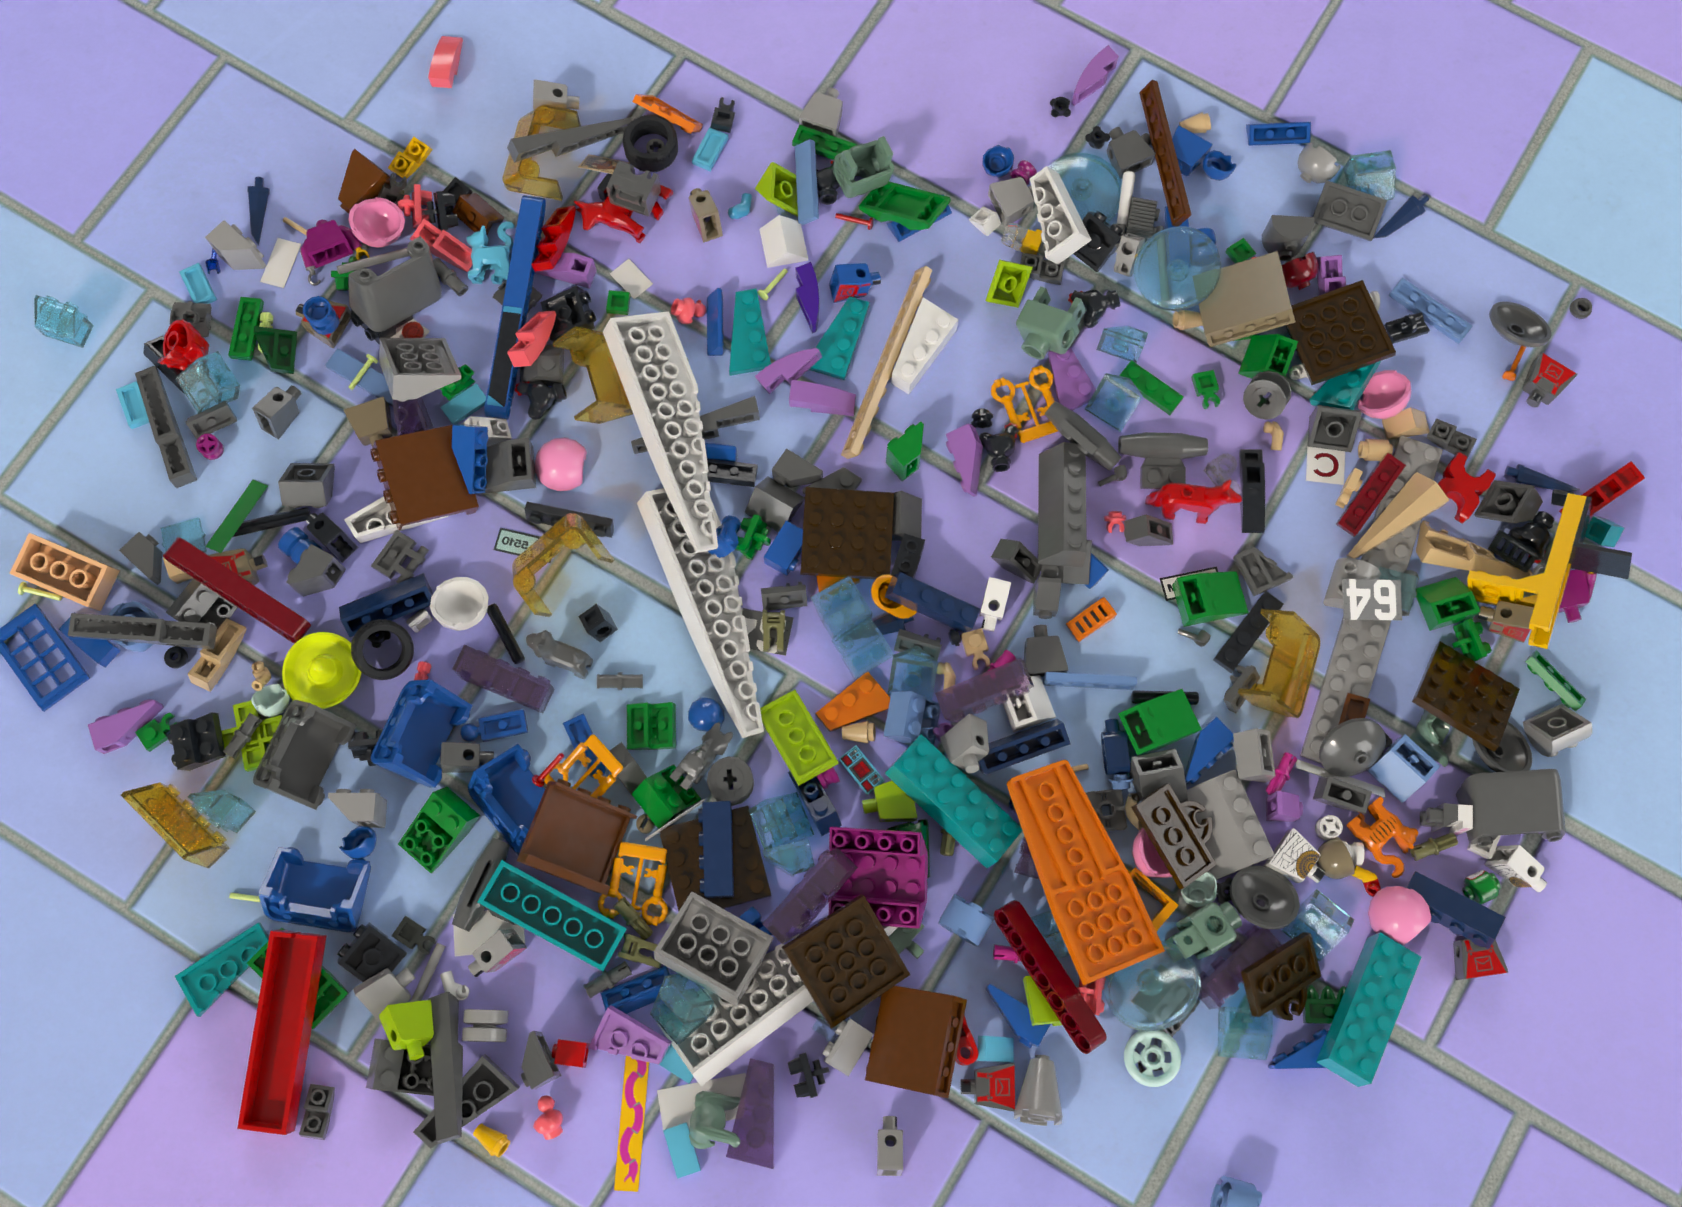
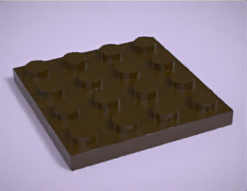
[1285,280,1396,385]
[800,487,894,579]
[1412,641,1520,752]
[660,805,771,911]
[782,894,910,1029]

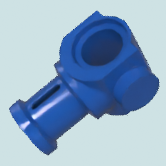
[708,515,741,558]

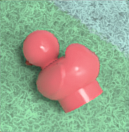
[671,297,706,325]
[533,1095,563,1140]

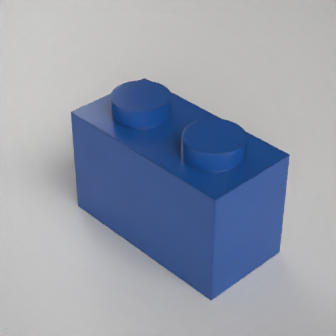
[764,521,803,576]

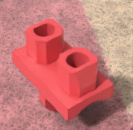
[398,184,432,228]
[1076,977,1107,1016]

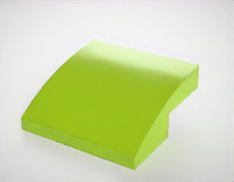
[1023,976,1062,1026]

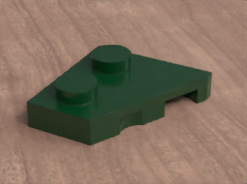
[254,326,297,374]

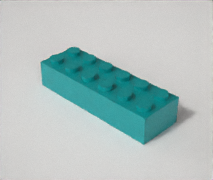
[884,734,1023,869]
[477,860,627,971]
[1316,932,1421,1087]

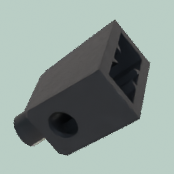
[306,513,358,563]

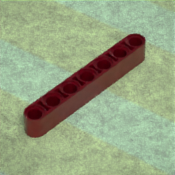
[163,537,311,644]
[994,900,1107,1054]

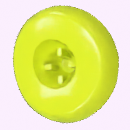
[282,632,362,709]

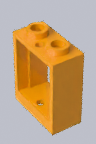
[1127,867,1179,932]

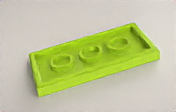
[760,689,839,786]

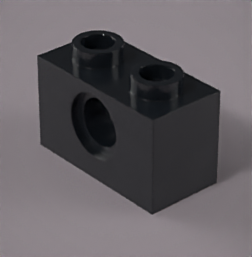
[891,533,925,578]

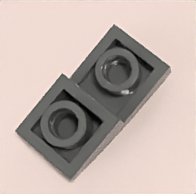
[1020,253,1064,285]
[1427,419,1477,459]
[299,1084,335,1140]

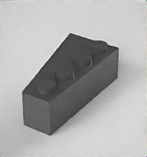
[413,1054,520,1149]

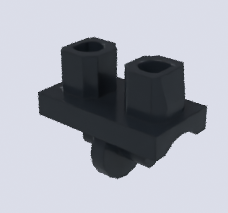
[422,191,458,231]
[1384,312,1430,344]
[348,729,383,766]
[788,1053,830,1098]

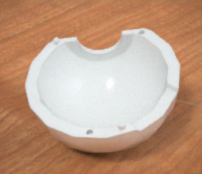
[430,577,489,631]

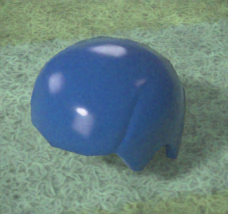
[982,145,1014,178]
[1202,150,1236,181]
[688,697,725,732]
[339,826,377,859]

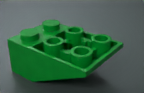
[1172,571,1249,627]
[1118,689,1202,756]
[398,787,481,874]

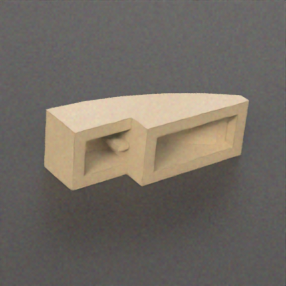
[188,618,247,692]

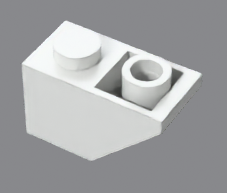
[462,416,512,447]

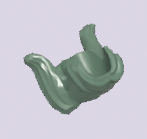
[1409,710,1450,767]
[689,1091,741,1149]

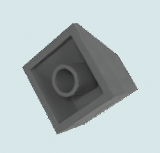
[278,463,335,508]

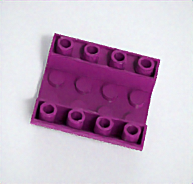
[828,827,928,929]

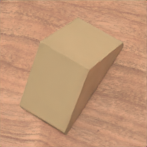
[1382,407,1430,440]

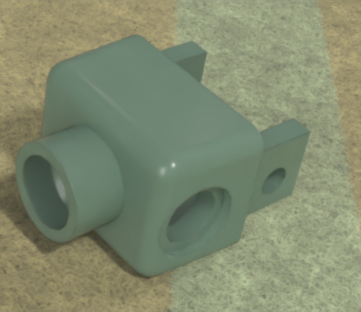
[833,136,894,198]
[1016,286,1086,360]
[1162,902,1242,963]

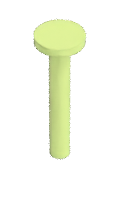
[757,268,788,300]
[348,354,378,390]
[18,582,62,601]
[229,893,260,902]

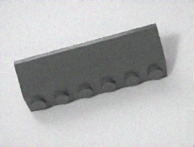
[1038,442,1087,567]

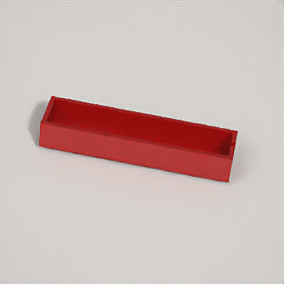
[237,930,327,1135]

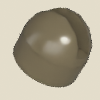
[636,814,655,834]

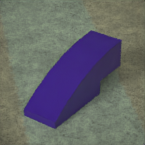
[795,262,819,334]

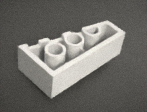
[1030,166,1091,264]
[891,297,958,395]
[344,496,449,543]

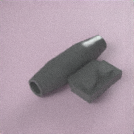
[1045,401,1122,471]
[1118,432,1208,489]
[452,838,515,932]

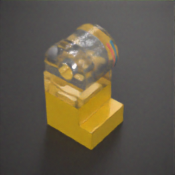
[1001,223,1042,255]

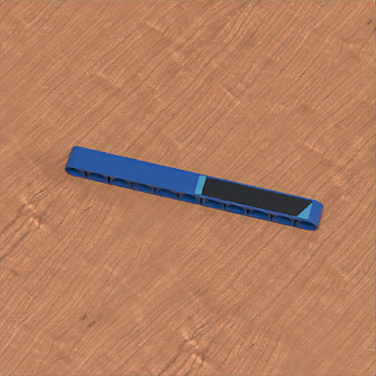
[484,195,546,420]

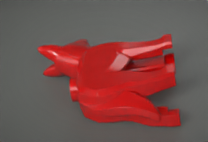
[574,185,673,244]
[1145,480,1242,524]

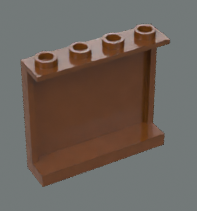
[370,425,479,530]
[517,779,637,895]
[865,986,967,1098]

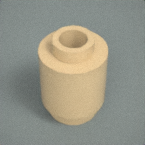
[1358,439,1393,461]

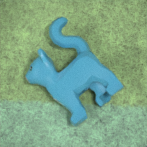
[467,221,515,284]

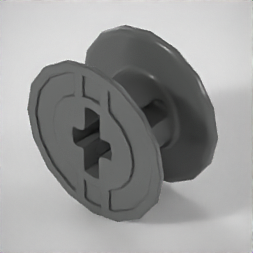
[1243,371,1292,420]
[707,757,754,806]

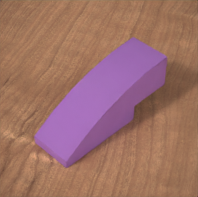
[1072,45,1119,106]
[1317,255,1346,295]
[755,348,823,394]
[789,380,856,416]

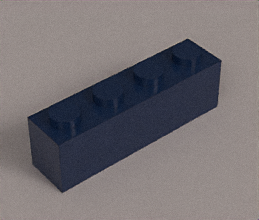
[885,572,980,633]
[339,573,433,637]
[978,718,1071,775]
[698,801,734,899]
[1407,871,1506,949]

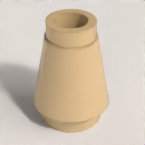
[1179,112,1211,133]
[1173,309,1203,330]
[842,721,876,744]

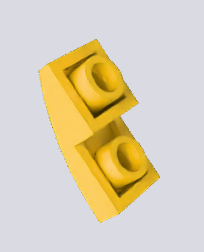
[388,136,433,179]

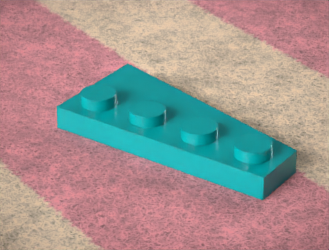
[729,288,771,376]
[809,296,870,380]
[1310,361,1381,410]
[175,923,269,1017]

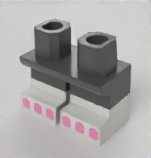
[1420,803,1473,835]

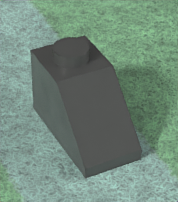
[772,449,823,488]
[1124,514,1173,546]
[119,532,162,585]
[991,539,1042,584]
[1033,577,1061,619]
[610,742,647,796]
[1313,776,1372,814]

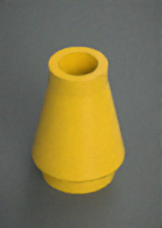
[473,1123,510,1157]

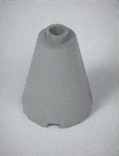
[1014,1055,1063,1126]

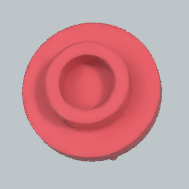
[1104,511,1126,533]

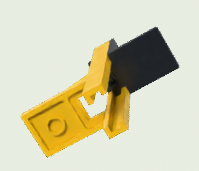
[1467,489,1632,649]

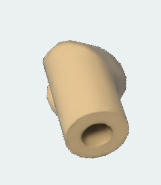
[1263,421,1284,451]
[251,661,271,691]
[936,662,956,694]

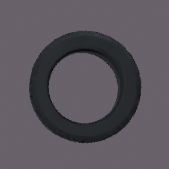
[623,114,678,173]
[351,619,414,680]

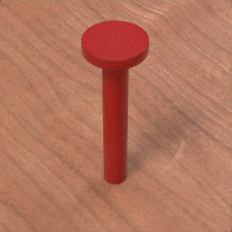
[835,213,874,230]
[532,753,564,787]

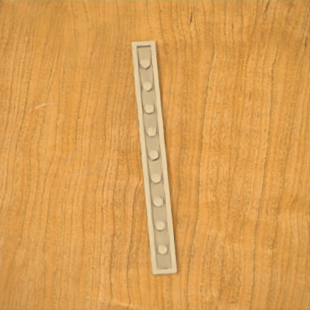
[841,266,932,459]

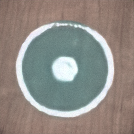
[1048,153,1122,222]
[1134,226,1221,311]
[1104,941,1200,1031]

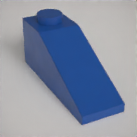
[986,984,1051,1049]

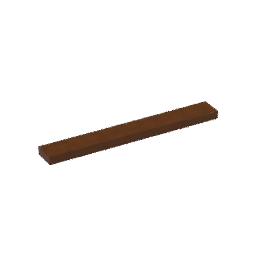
[1139,80,1192,227]

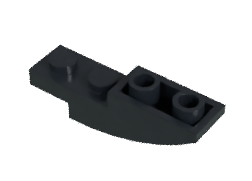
[1239,449,1265,533]

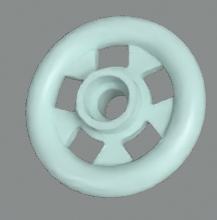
[1124,1028,1181,1087]

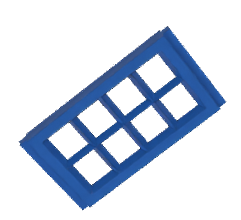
[0,604,90,712]

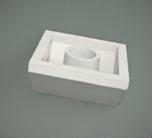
[759,215,808,268]

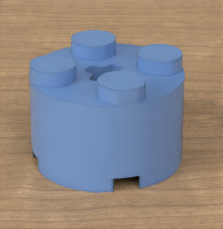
[108,601,159,652]
[938,894,994,946]
[1210,1176,1262,1207]

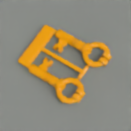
[991,365,1058,443]
[544,734,623,799]
[597,842,668,926]

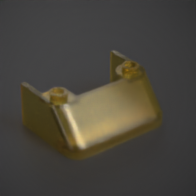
[502,105,581,201]
[553,326,633,424]
[512,513,615,617]
[1238,609,1320,718]

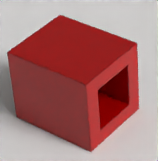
[552,1039,590,1068]

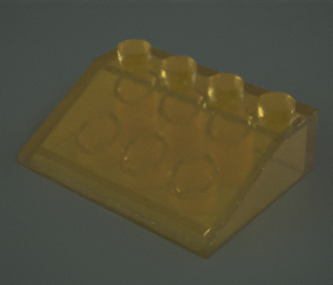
[121,782,230,868]

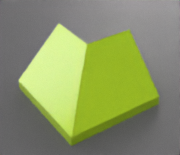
[755,162,798,217]
[985,259,1033,308]

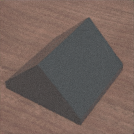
[1307,405,1362,452]
[745,476,805,532]
[892,491,922,541]

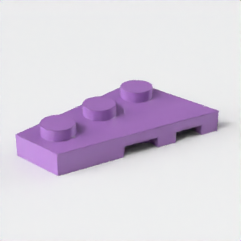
[1048,347,1099,411]
[588,1005,672,1065]

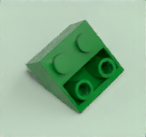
[1238,334,1298,379]
[886,422,924,481]
[1414,577,1481,631]
[631,764,702,829]

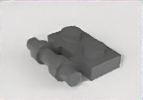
[371,530,429,583]

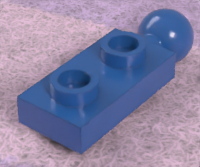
[460,709,528,742]
[563,713,606,779]

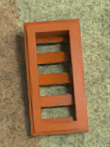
[1066,597,1117,642]

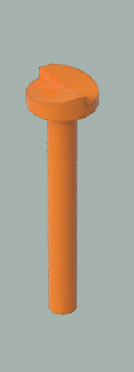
[1502,346,1526,381]

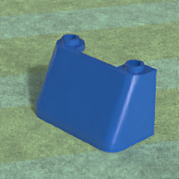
[371,679,473,788]
[468,744,545,856]
[258,847,371,932]

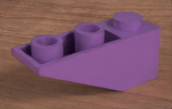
[535,252,597,289]
[946,423,983,497]
[88,699,164,754]

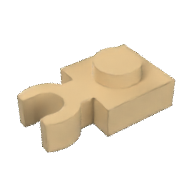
[1335,468,1363,508]
[960,628,990,670]

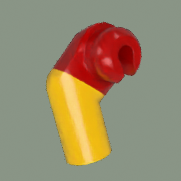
[1351,865,1381,897]

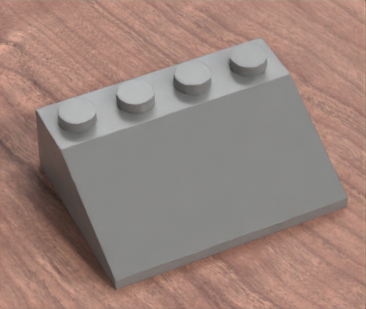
[379,338,461,401]
[1187,769,1275,880]
[654,892,774,1007]

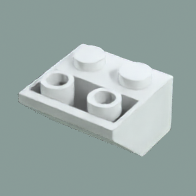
[997,675,1056,732]

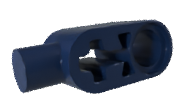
[1101,719,1130,775]

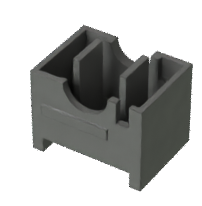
[606,161,661,216]

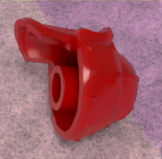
[158,319,210,373]

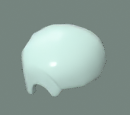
[251,684,290,717]
[1181,872,1217,908]

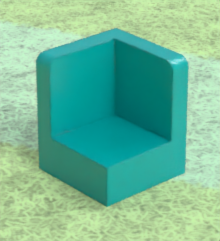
[1585,516,1625,547]

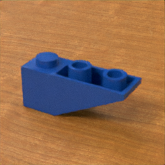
[452,424,488,494]
[1184,717,1234,784]
[1268,1028,1329,1069]

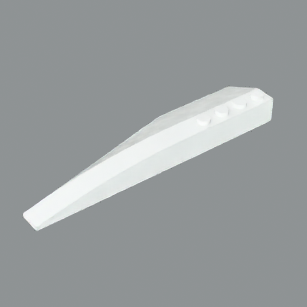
[603,311,718,553]
[637,488,764,738]
[657,926,898,1086]

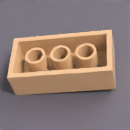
[9,533,120,611]

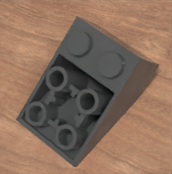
[478,438,536,494]
[366,1038,434,1096]

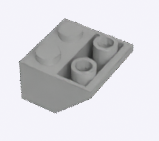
[205,220,266,270]
[1233,728,1275,783]
[328,789,387,828]
[822,1018,873,1076]

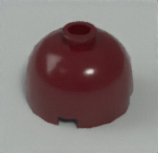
[1282,252,1319,290]

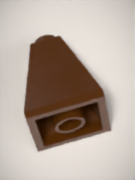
[338,148,390,213]

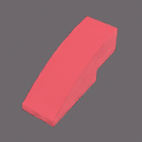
[428,36,463,88]
[410,219,473,272]
[507,311,556,367]

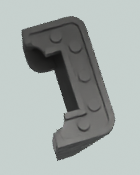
[349,236,442,332]
[253,700,357,810]
[1456,769,1566,846]

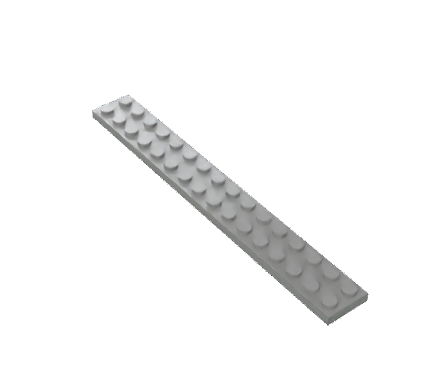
[1300,435,1443,763]

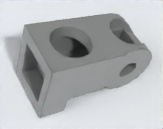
[1114,233,1146,277]

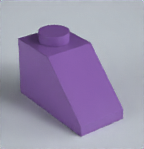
[1266,791,1303,822]

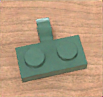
[889,923,924,959]

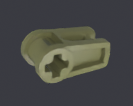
[762,610,785,652]
[617,933,661,969]

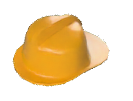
[871,574,917,619]

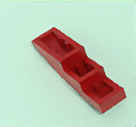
[532,205,576,272]
[1559,461,1645,516]

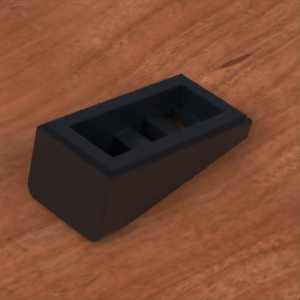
[1488,530,1540,573]

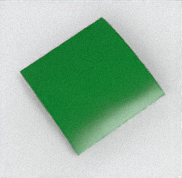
[627,702,676,750]

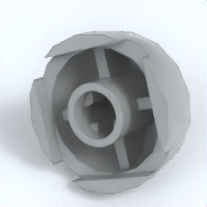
[1298,142,1341,183]

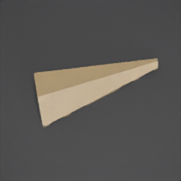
[1347,472,1449,559]
[1416,520,1533,579]

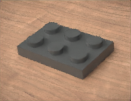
[1312,181,1387,241]

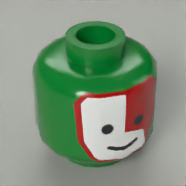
[1462,870,1501,905]

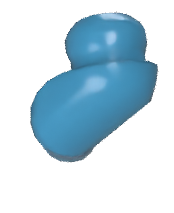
[728,193,752,219]

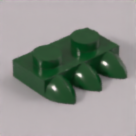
[1303,985,1346,1024]

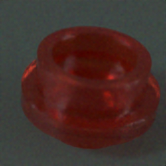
[402,322,424,338]

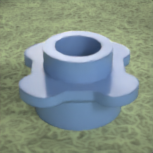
[1108,774,1133,789]

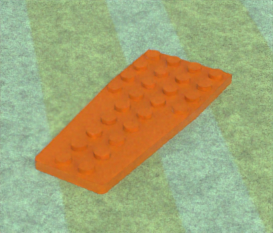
[1007,760,1165,986]

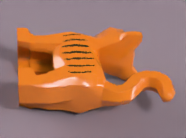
[1346,796,1418,878]

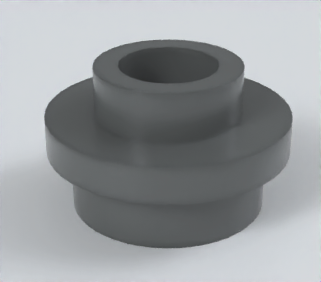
[1570,298,1592,319]

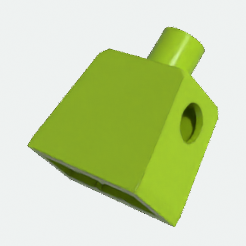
[862,781,918,822]
[379,1000,434,1060]

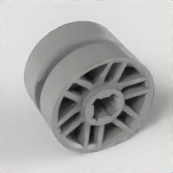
[462,1009,508,1042]

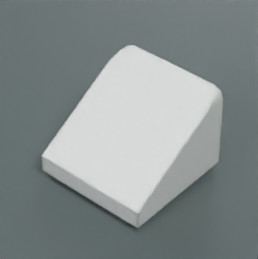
[969,206,1001,236]
[406,608,433,633]

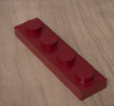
[1336,453,1406,537]

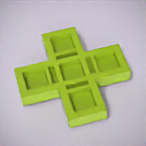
[222,700,283,772]

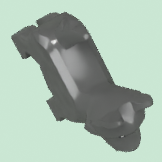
[526,630,593,679]
[669,722,733,790]

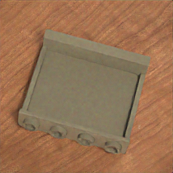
[1193,251,1296,347]

